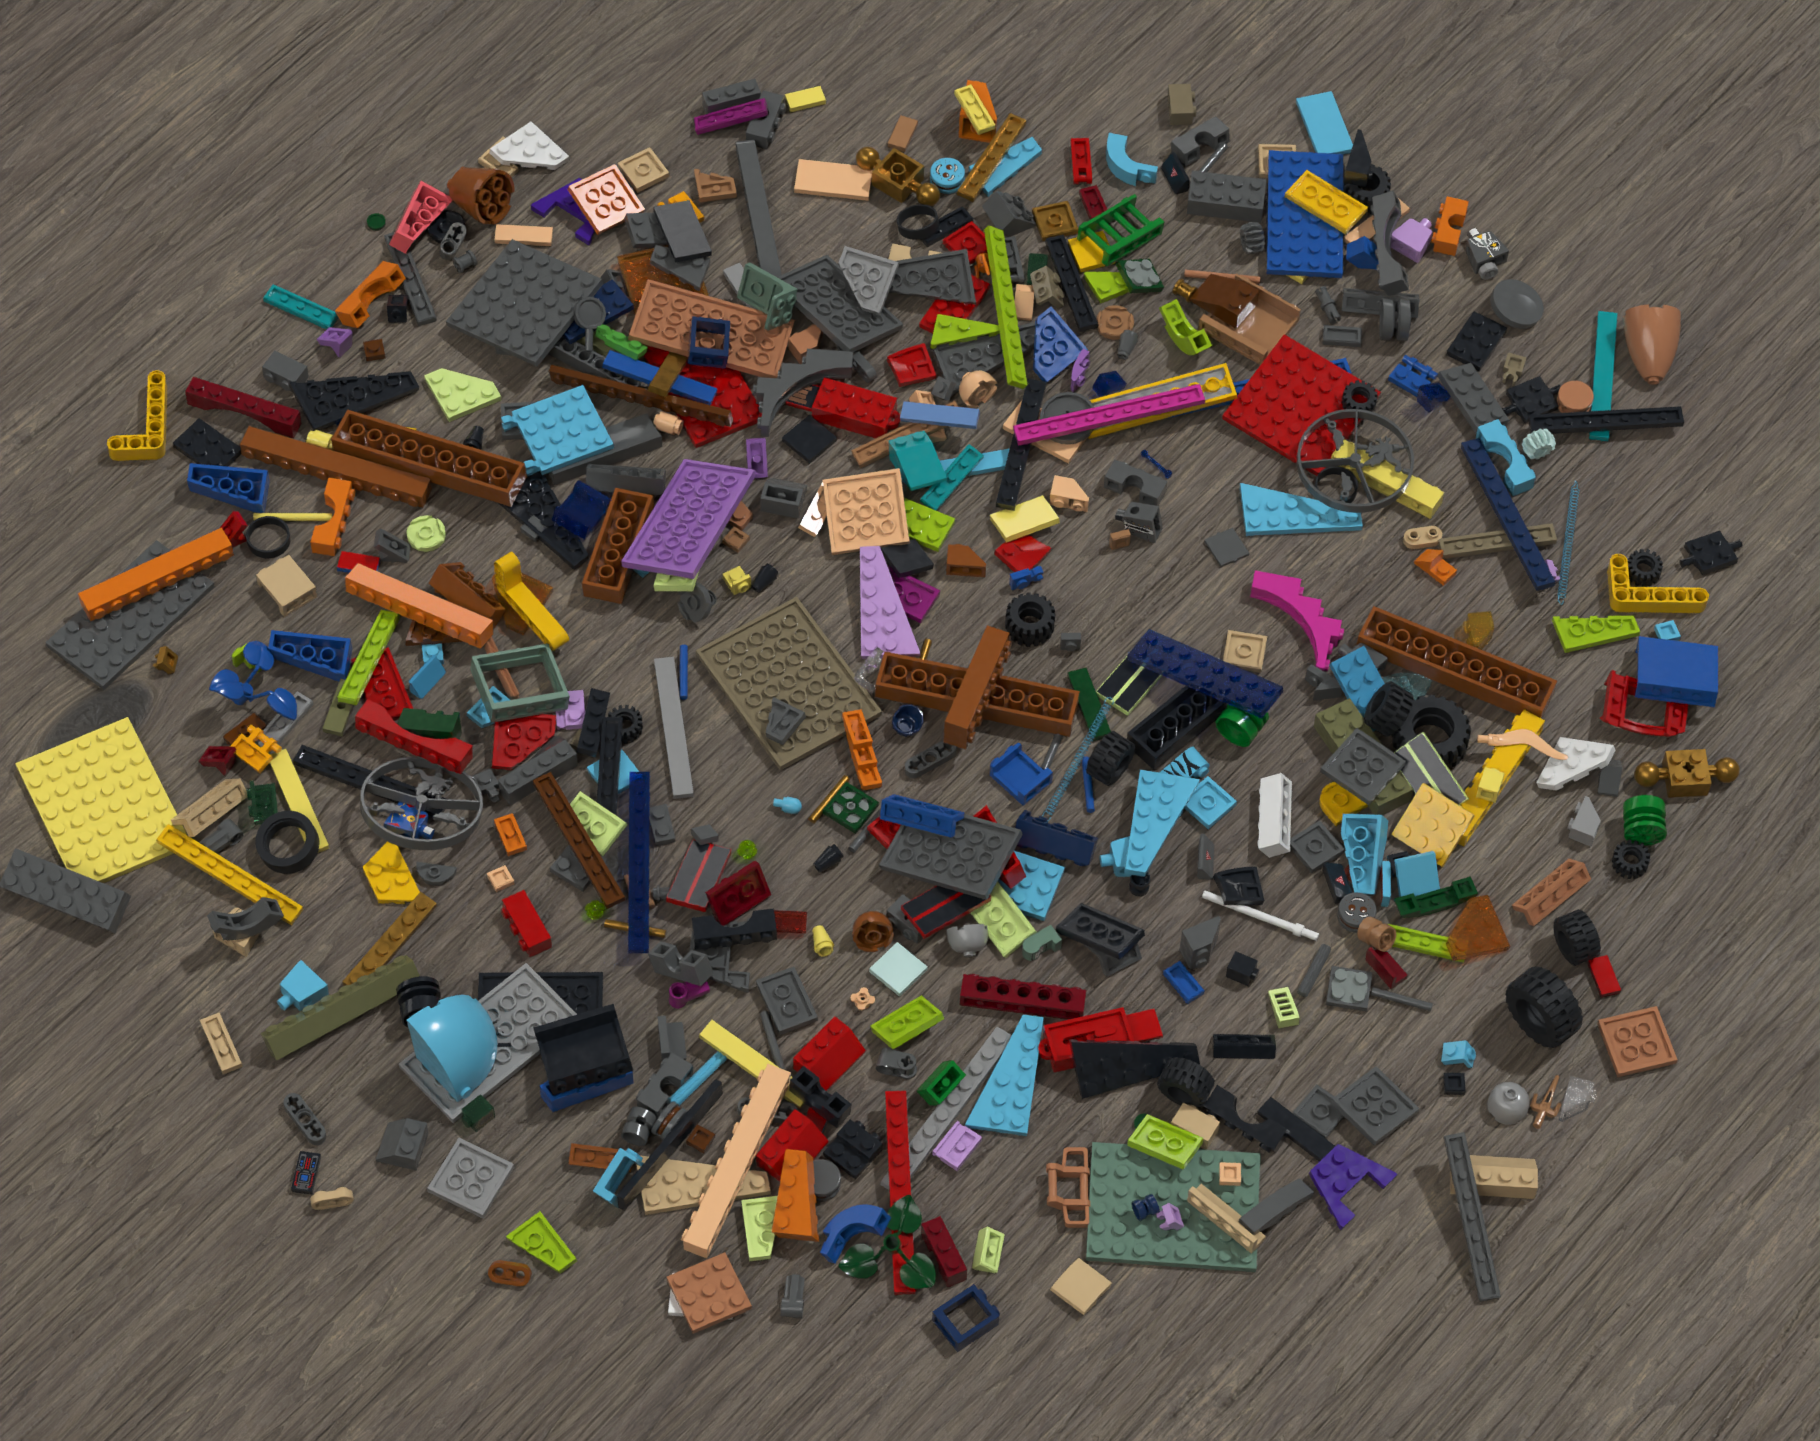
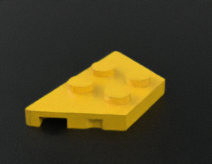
[363,841,420,904]

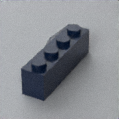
[1015,810,1098,866]

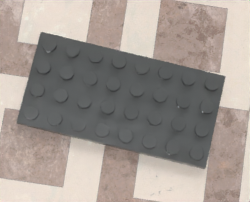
[46,540,214,690]

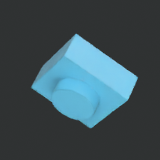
[1654,620,1681,641]
[422,643,444,664]

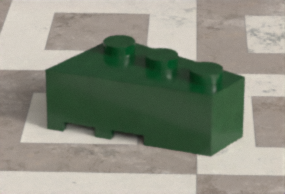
[397,708,462,739]

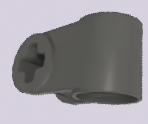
[876,1047,917,1079]

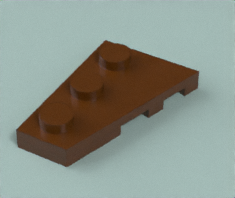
[406,620,463,646]

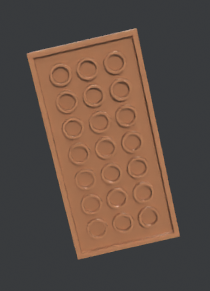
[628,279,795,378]

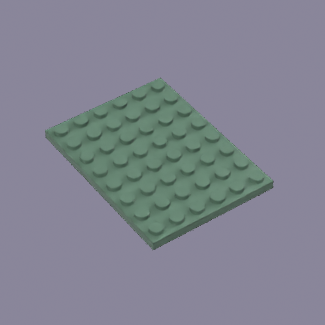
[1086,1142,1260,1272]

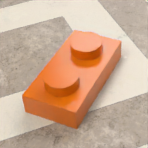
[494,813,527,856]

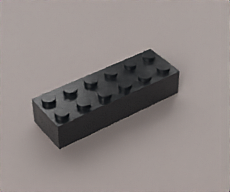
[1127,664,1241,770]

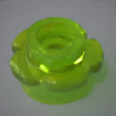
[737,840,757,859]
[585,900,605,920]

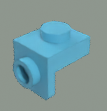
[1441,1040,1476,1068]

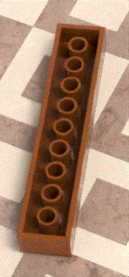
[331,410,527,507]
[1356,606,1557,719]
[875,651,1080,737]

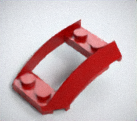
[1599,670,1688,737]

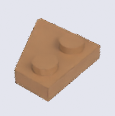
[694,169,737,202]

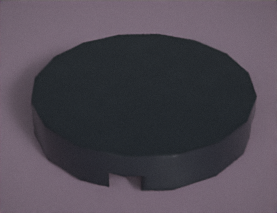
[428,210,465,243]

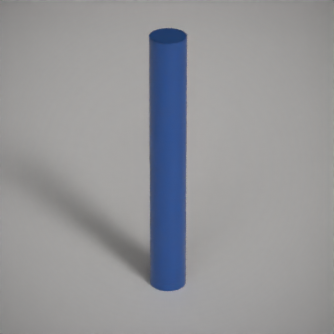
[680,645,688,700]
[1082,757,1095,813]

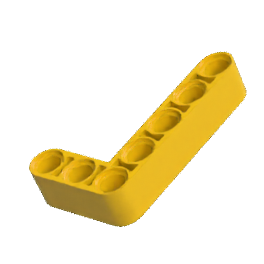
[107,370,167,461]
[494,552,570,651]
[1607,554,1709,613]

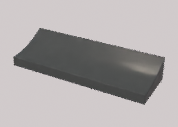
[549,413,662,485]

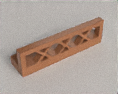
[1512,859,1591,926]

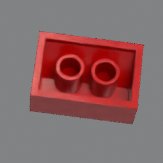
[793,1016,866,1091]
[756,1109,829,1182]

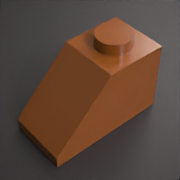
[946,544,986,577]

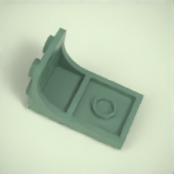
[737,262,798,331]

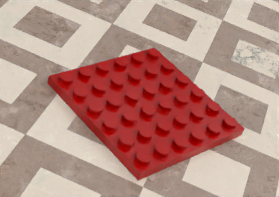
[1222,334,1381,476]

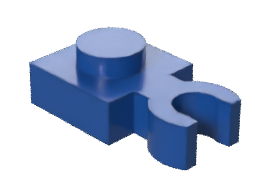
[1009,566,1044,590]

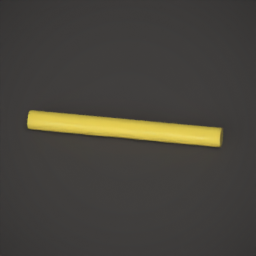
[253,513,333,521]

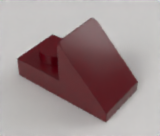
[198,746,237,777]

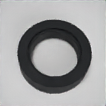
[255,811,320,874]

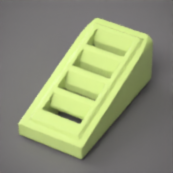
[1268,987,1300,1028]

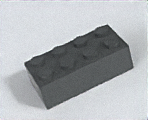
[1187,171,1267,223]

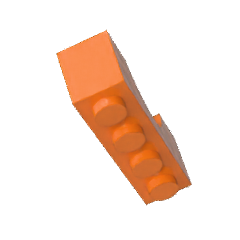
[335,261,406,328]
[310,478,355,556]

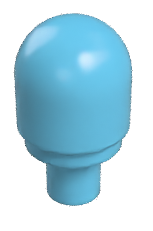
[773,797,802,814]

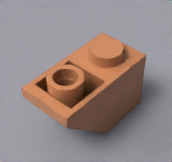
[788,324,823,364]

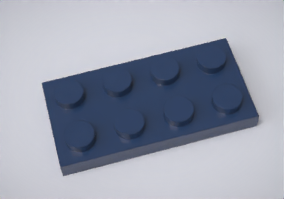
[562,279,634,344]

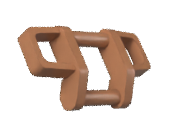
[1046,1147,1090,1228]

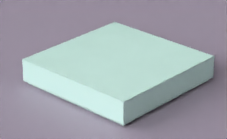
[869,942,928,997]

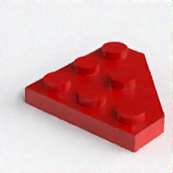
[491,714,556,770]

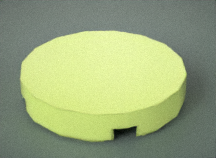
[406,515,446,552]

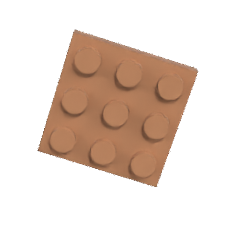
[1597,1006,1678,1077]
[667,1252,752,1334]

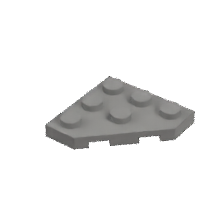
[839,246,899,316]

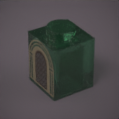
[461,1094,495,1132]

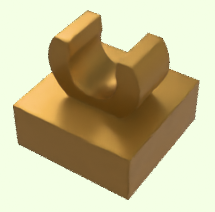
[153,646,178,674]

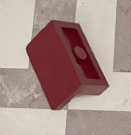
[1365,947,1408,989]

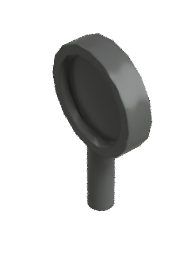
[573,297,606,352]

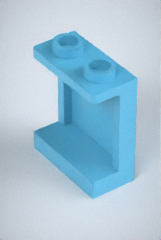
[593,1148,644,1208]

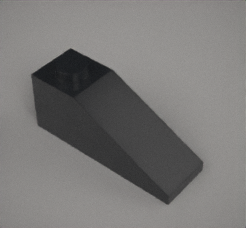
[1344,129,1374,187]

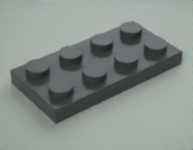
[1437,363,1509,433]

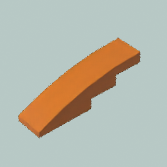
[842,709,882,791]

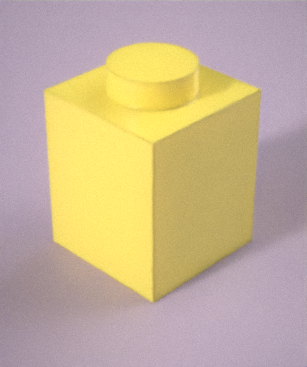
[1476,767,1504,803]

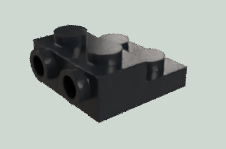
[823,1119,883,1180]

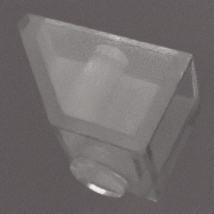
[1558,1076,1597,1122]

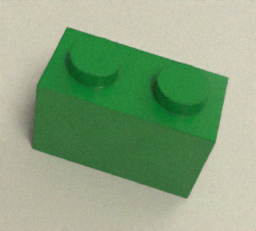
[916,1060,966,1106]

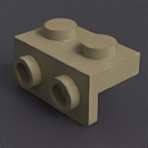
[1030,266,1064,309]

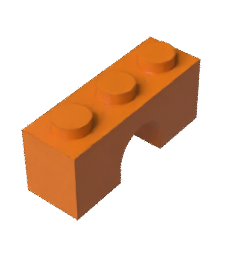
[1431,196,1469,256]

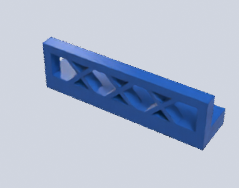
[880,794,964,837]

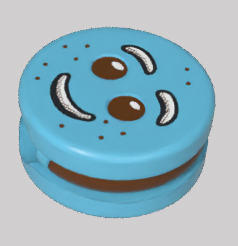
[930,158,965,194]

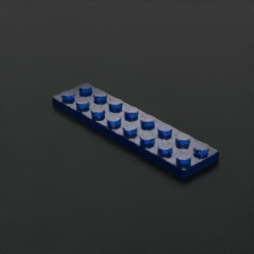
[1127,629,1283,718]

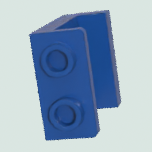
[990,742,1053,806]

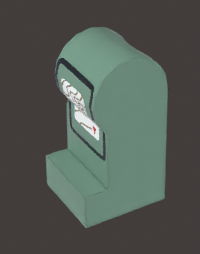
[1022,925,1062,961]

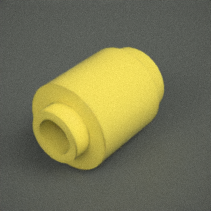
[306,430,334,451]

